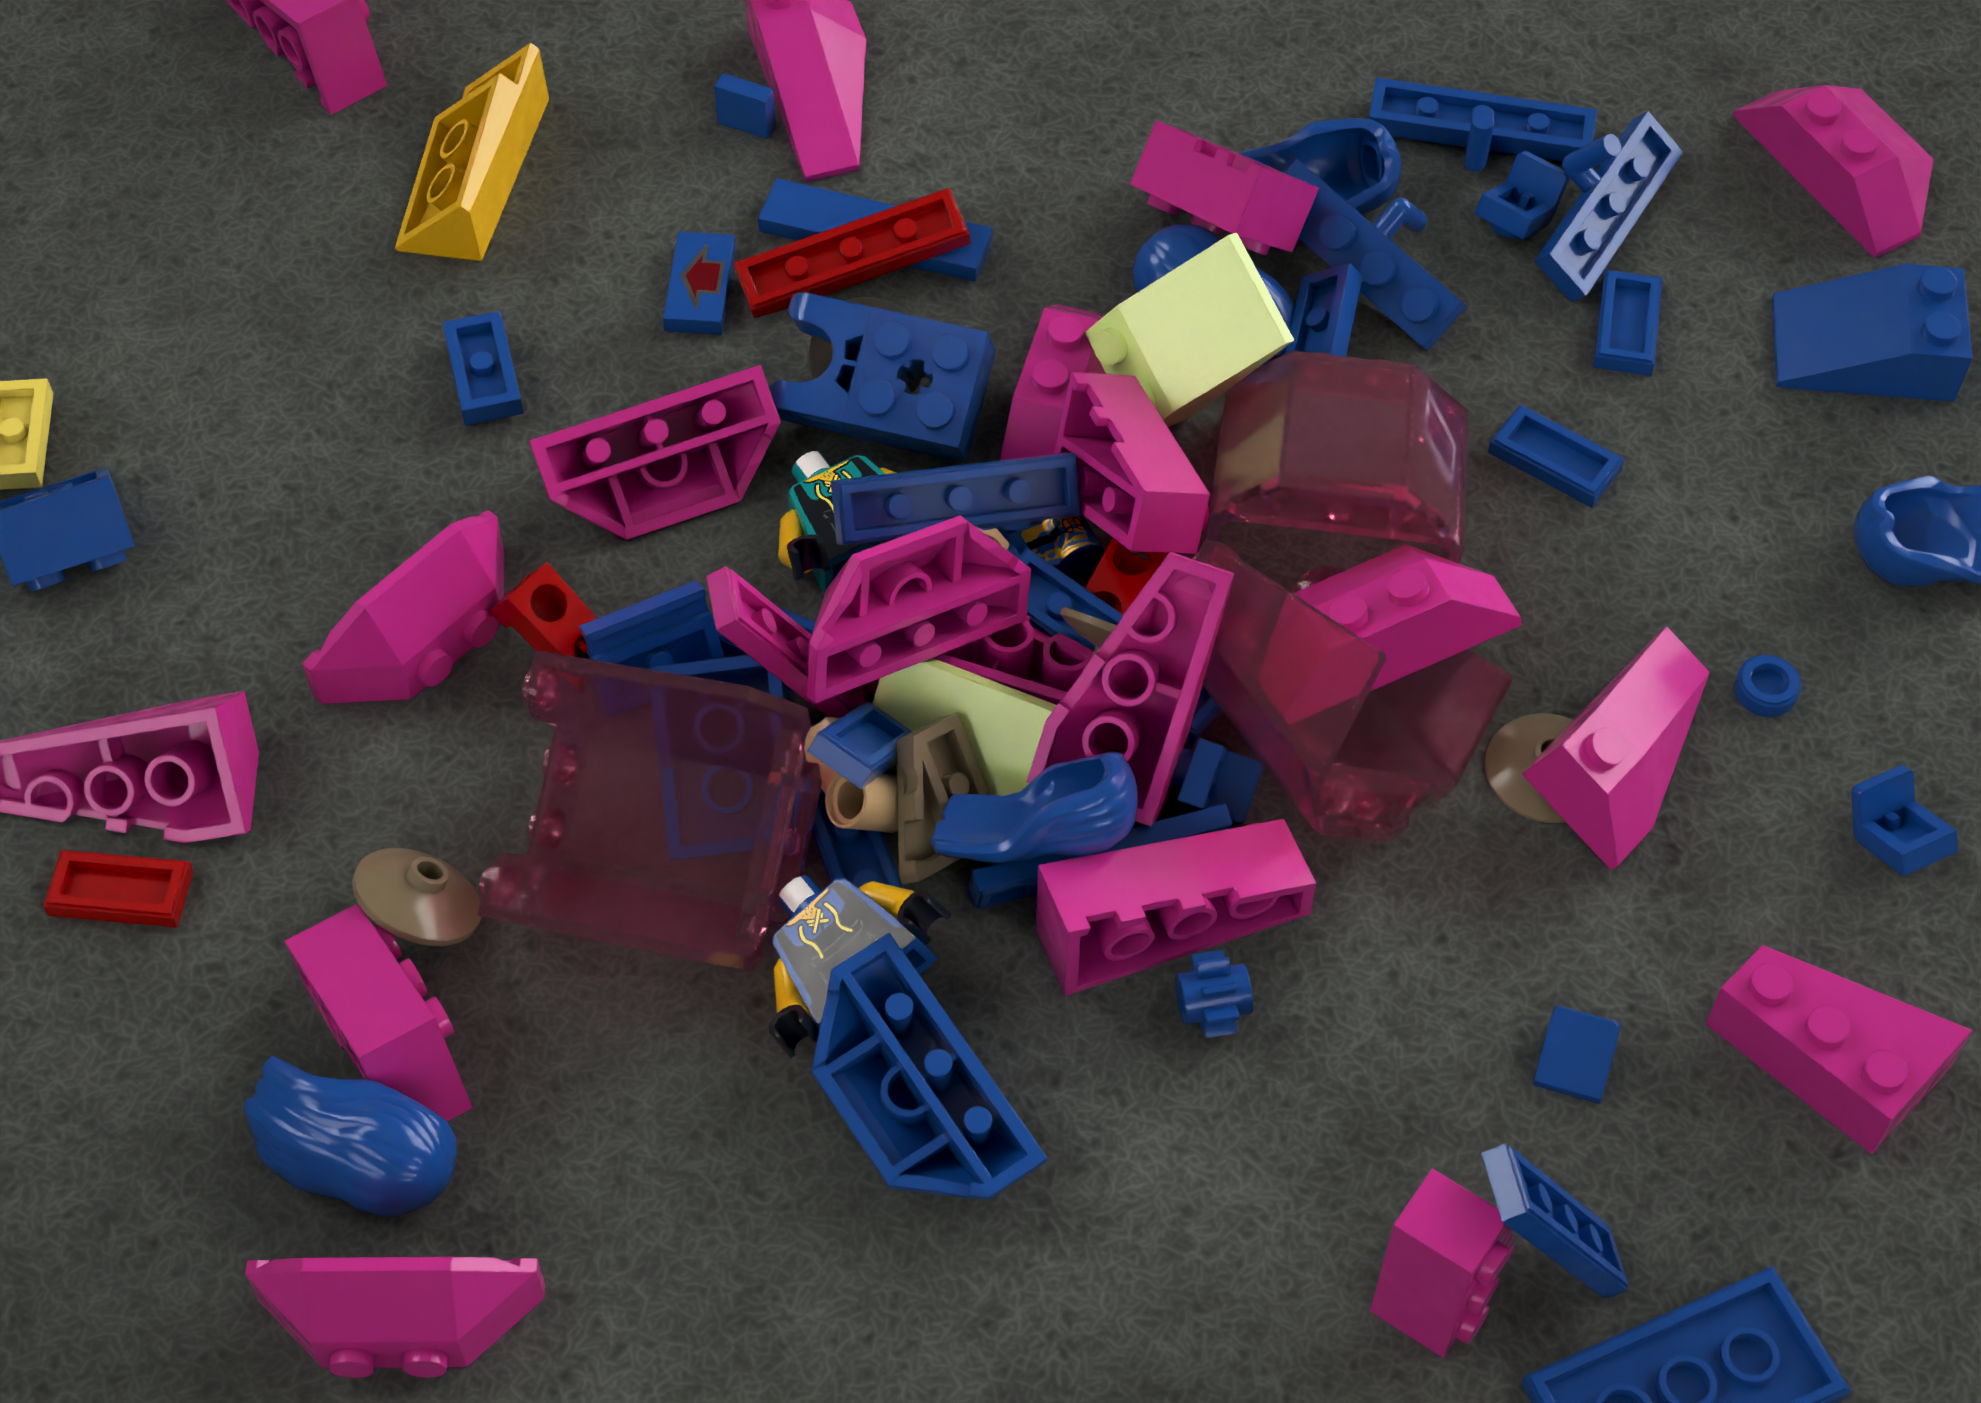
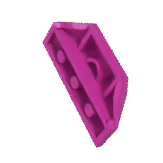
[1733,85,1934,258]
[1000,304,1106,460]
[529,365,781,540]
[302,510,505,704]
[807,515,1031,704]
[1260,544,1522,728]
[245,1257,545,1378]

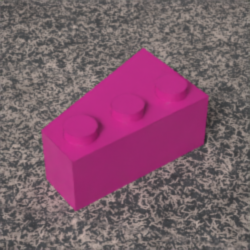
[1130,120,1319,256]
[1054,372,1210,554]
[284,903,473,1122]
[1706,945,1973,1154]
[1370,1168,1515,1358]

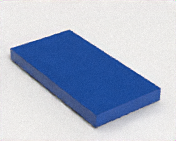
[1521,1266,1851,1403]

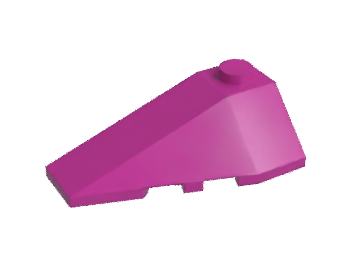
[745,0,866,182]

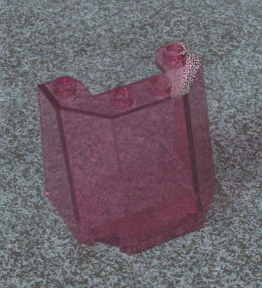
[1204,351,1468,567]
[1192,540,1513,841]
[478,650,822,971]

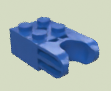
[769,292,996,463]

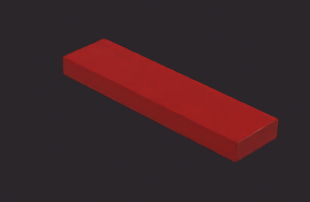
[733,187,971,318]

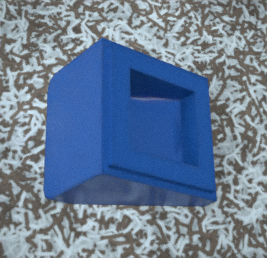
[1533,1006,1621,1104]

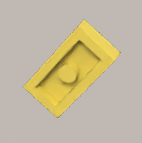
[0,378,54,490]

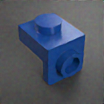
[1474,151,1570,240]
[1171,738,1263,823]
[1851,765,1958,876]

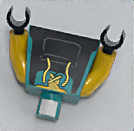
[778,451,897,594]

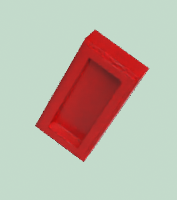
[43,850,194,928]

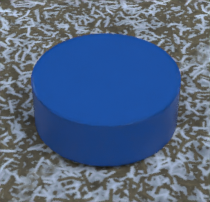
[1734,655,1802,717]

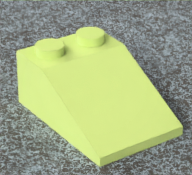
[1084,232,1294,427]

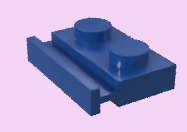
[579,580,725,714]

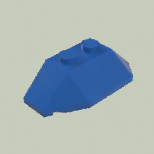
[812,932,1048,1201]

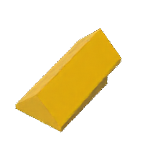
[394,43,549,261]

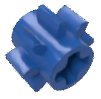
[1175,950,1253,1038]

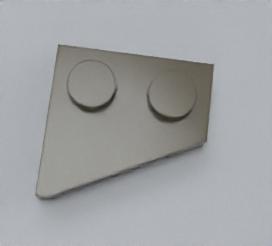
[896,713,990,885]

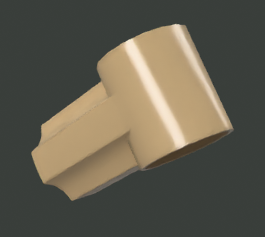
[795,717,898,833]

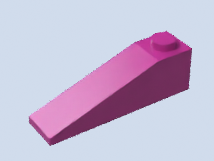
[1026,552,1235,826]
[1522,626,1710,870]
[0,691,259,843]

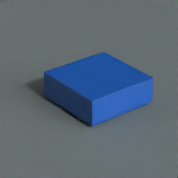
[714,73,776,139]

